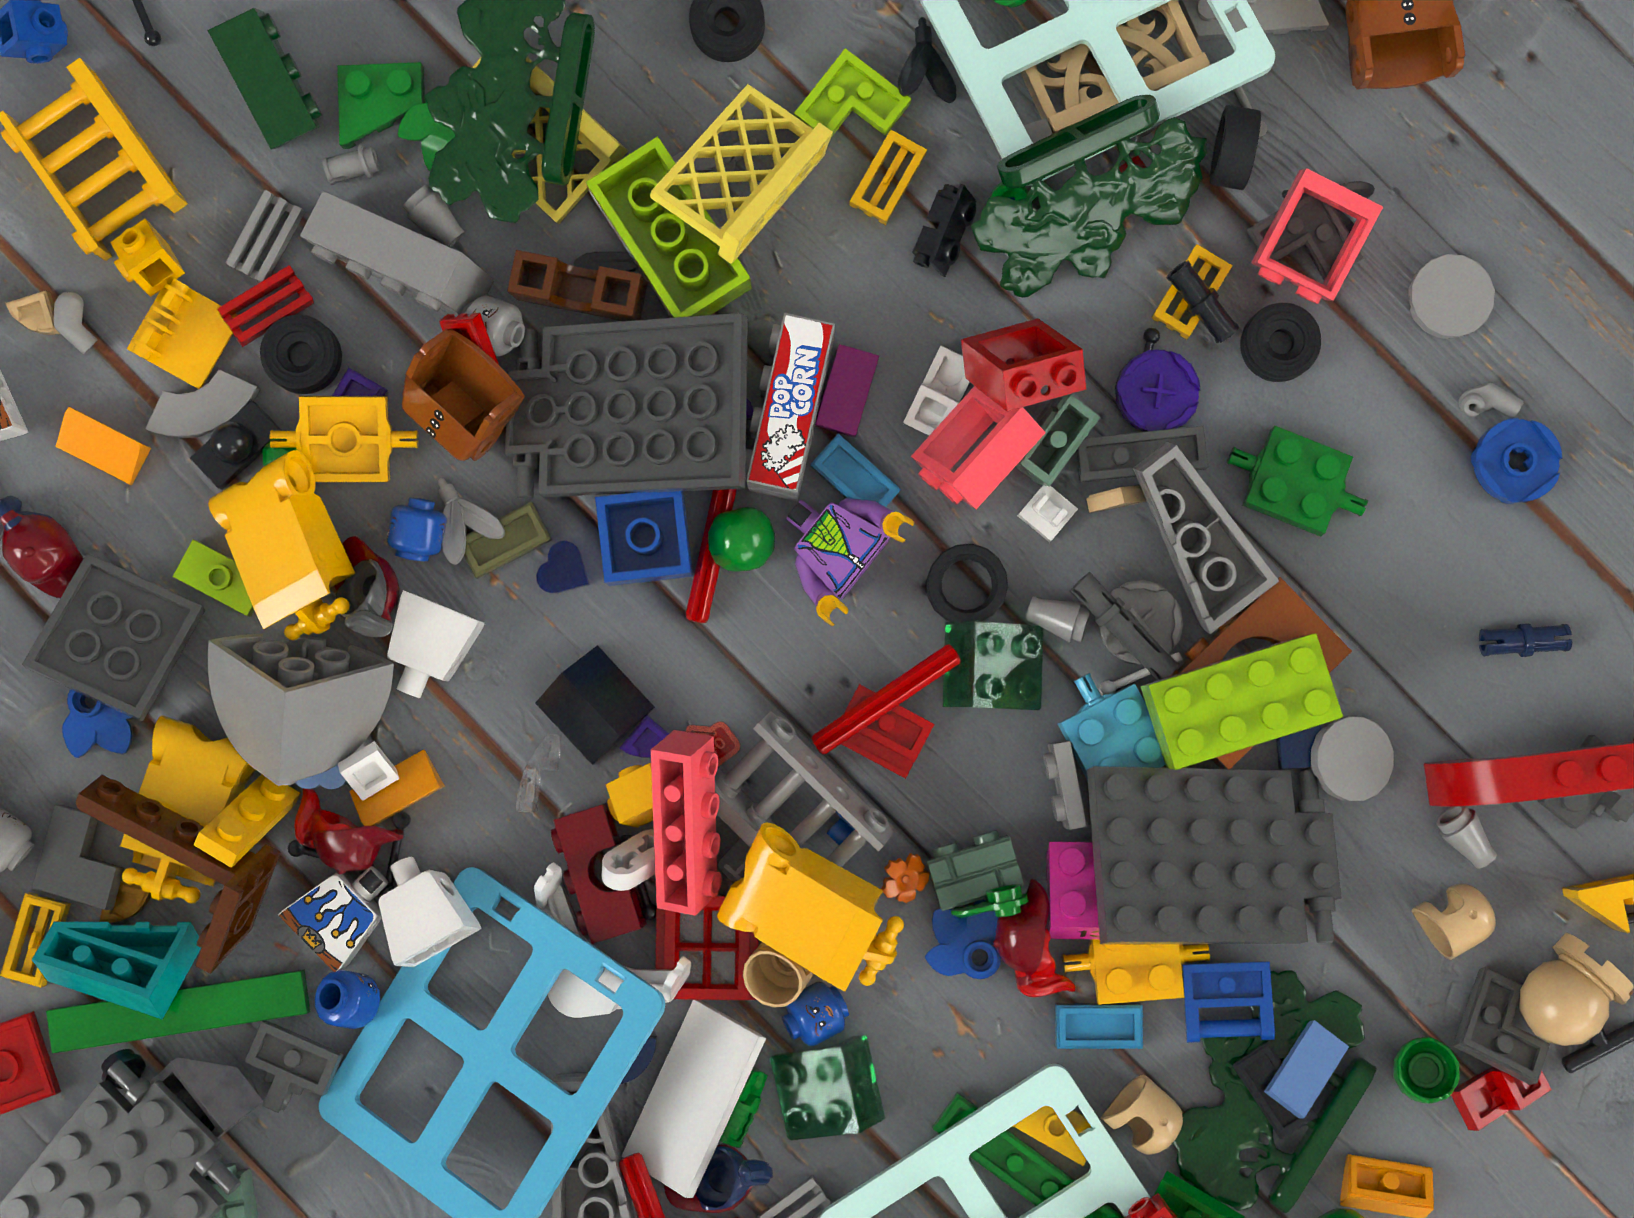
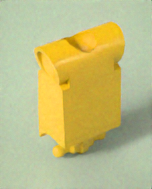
[208,450,355,641]
[120,716,256,904]
[717,822,904,991]

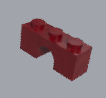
[551,803,647,944]

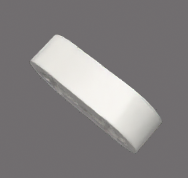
[601,829,655,891]

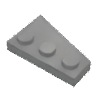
[1179,0,1329,41]

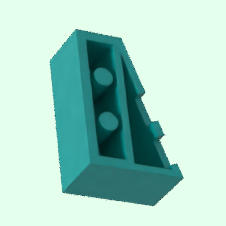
[32,922,201,1020]

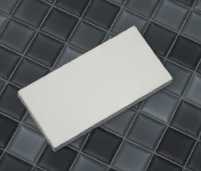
[621,1000,766,1198]

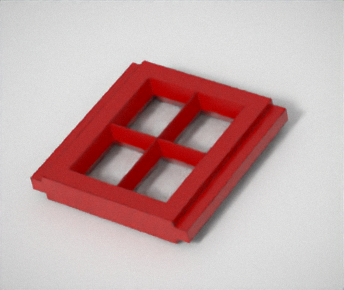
[655,895,759,1000]

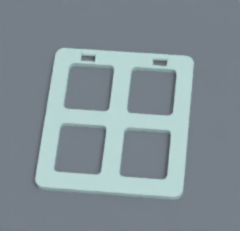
[919,0,1275,186]
[820,1064,1151,1218]

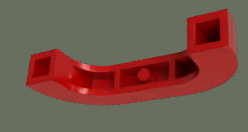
[1424,738,1634,807]

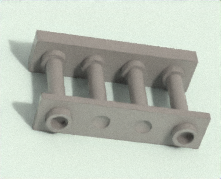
[715,711,894,867]

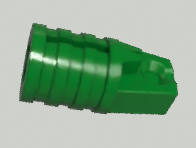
[719,1067,768,1148]

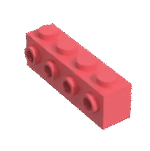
[651,730,722,916]

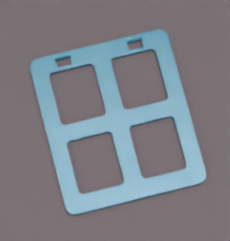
[319,867,665,1218]

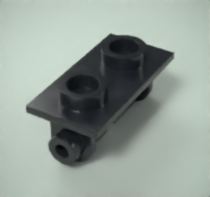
[912,184,977,277]

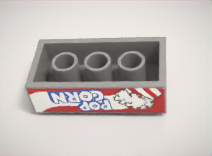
[745,313,835,502]

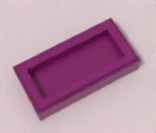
[815,344,879,438]

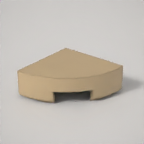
[6,291,60,335]
[1086,485,1147,513]

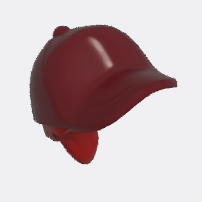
[294,788,404,875]
[993,879,1076,997]

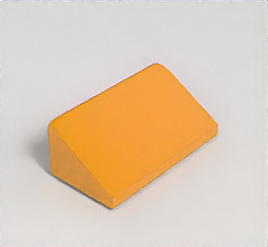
[56,406,152,485]
[349,749,445,826]
[1340,1154,1434,1218]

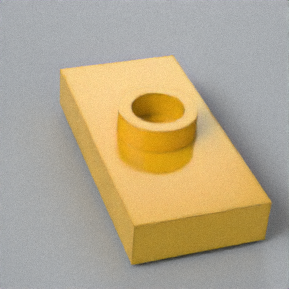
[1013,1106,1091,1166]

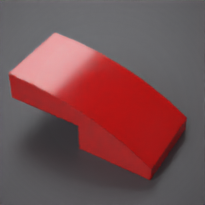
[1451,1067,1552,1131]

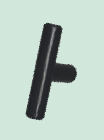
[1561,1021,1634,1073]

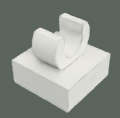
[1017,486,1078,543]
[337,741,400,801]

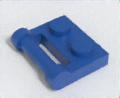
[1182,961,1275,1043]

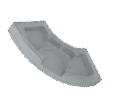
[145,370,261,438]

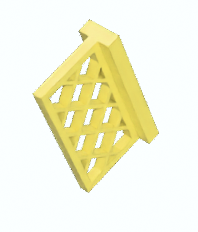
[472,56,628,224]
[650,84,833,264]

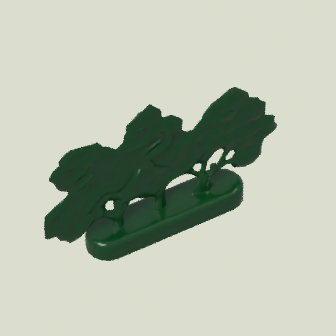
[424,0,595,223]
[971,95,1207,298]
[1172,970,1377,1213]

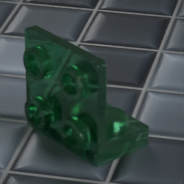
[943,621,1043,710]
[770,1035,885,1140]

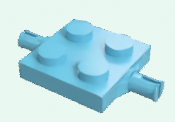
[1058,673,1165,781]

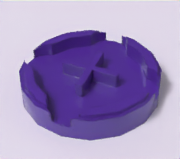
[1115,349,1200,432]

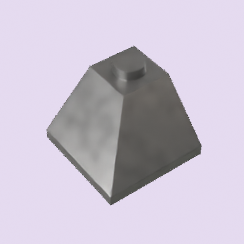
[150,1057,263,1138]

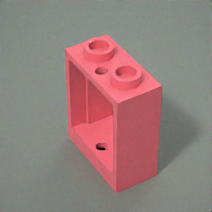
[1251,168,1383,304]
[911,386,1046,510]

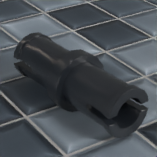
[1166,260,1239,343]

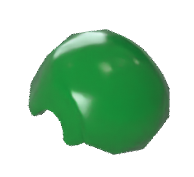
[708,507,775,572]
[1393,1037,1460,1104]

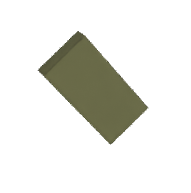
[464,502,552,579]

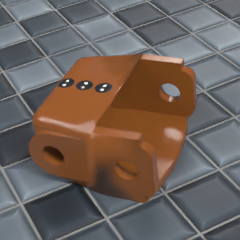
[1346,0,1466,89]
[402,329,525,461]

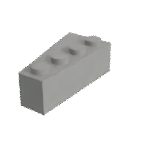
[1133,442,1279,634]

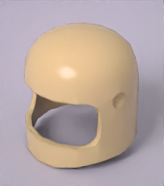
[1411,884,1496,960]
[743,942,814,1007]
[1101,1075,1183,1155]

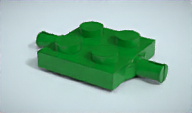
[1227,426,1368,537]

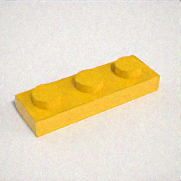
[194,774,301,868]

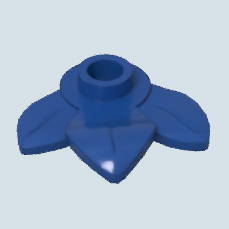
[62,689,133,758]
[925,899,1001,979]

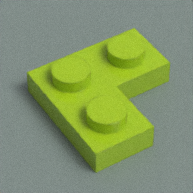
[794,48,911,137]

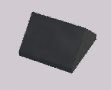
[535,645,655,765]

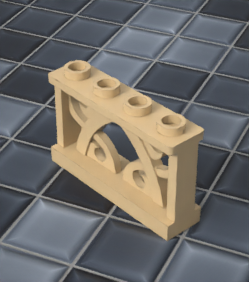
[1020,0,1211,134]

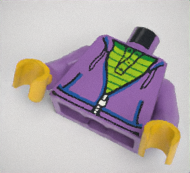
[786,498,914,626]

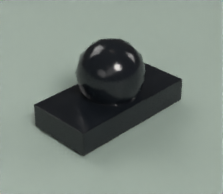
[190,400,282,490]

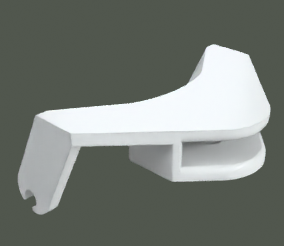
[534,862,691,1018]

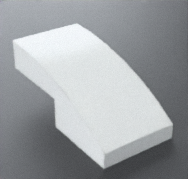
[903,345,970,436]

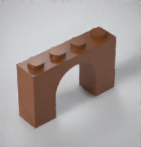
[1156,577,1352,770]

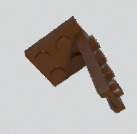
[76,775,281,974]

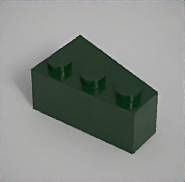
[207,8,322,149]

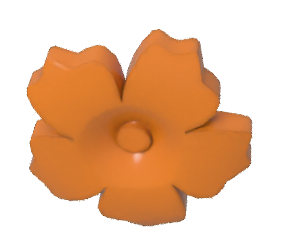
[880,853,930,903]

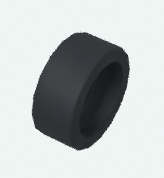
[1210,105,1261,190]
[926,544,1008,625]

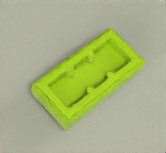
[172,539,254,617]

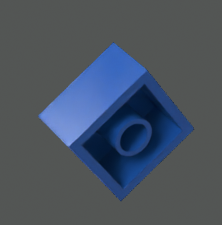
[595,491,693,586]

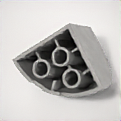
[208,634,394,786]

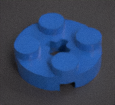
[1471,418,1562,504]

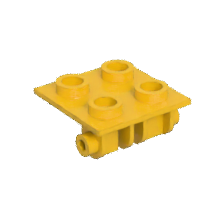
[127,279,238,389]

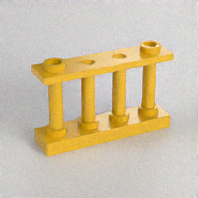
[0,58,188,261]

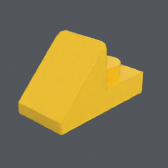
[1562,873,1634,933]

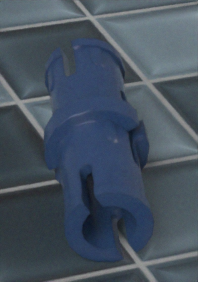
[1479,623,1572,657]

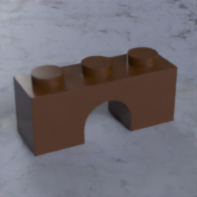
[507,250,648,321]

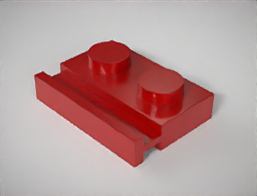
[841,684,935,779]

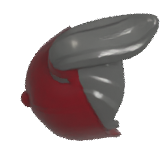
[334,536,399,638]

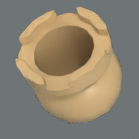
[1520,933,1634,1046]

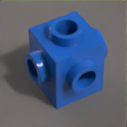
[0,0,68,64]

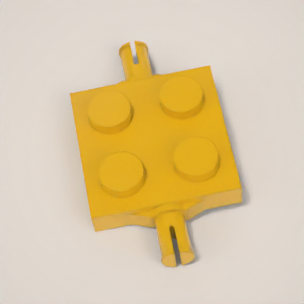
[270,396,419,482]
[1062,939,1210,1005]

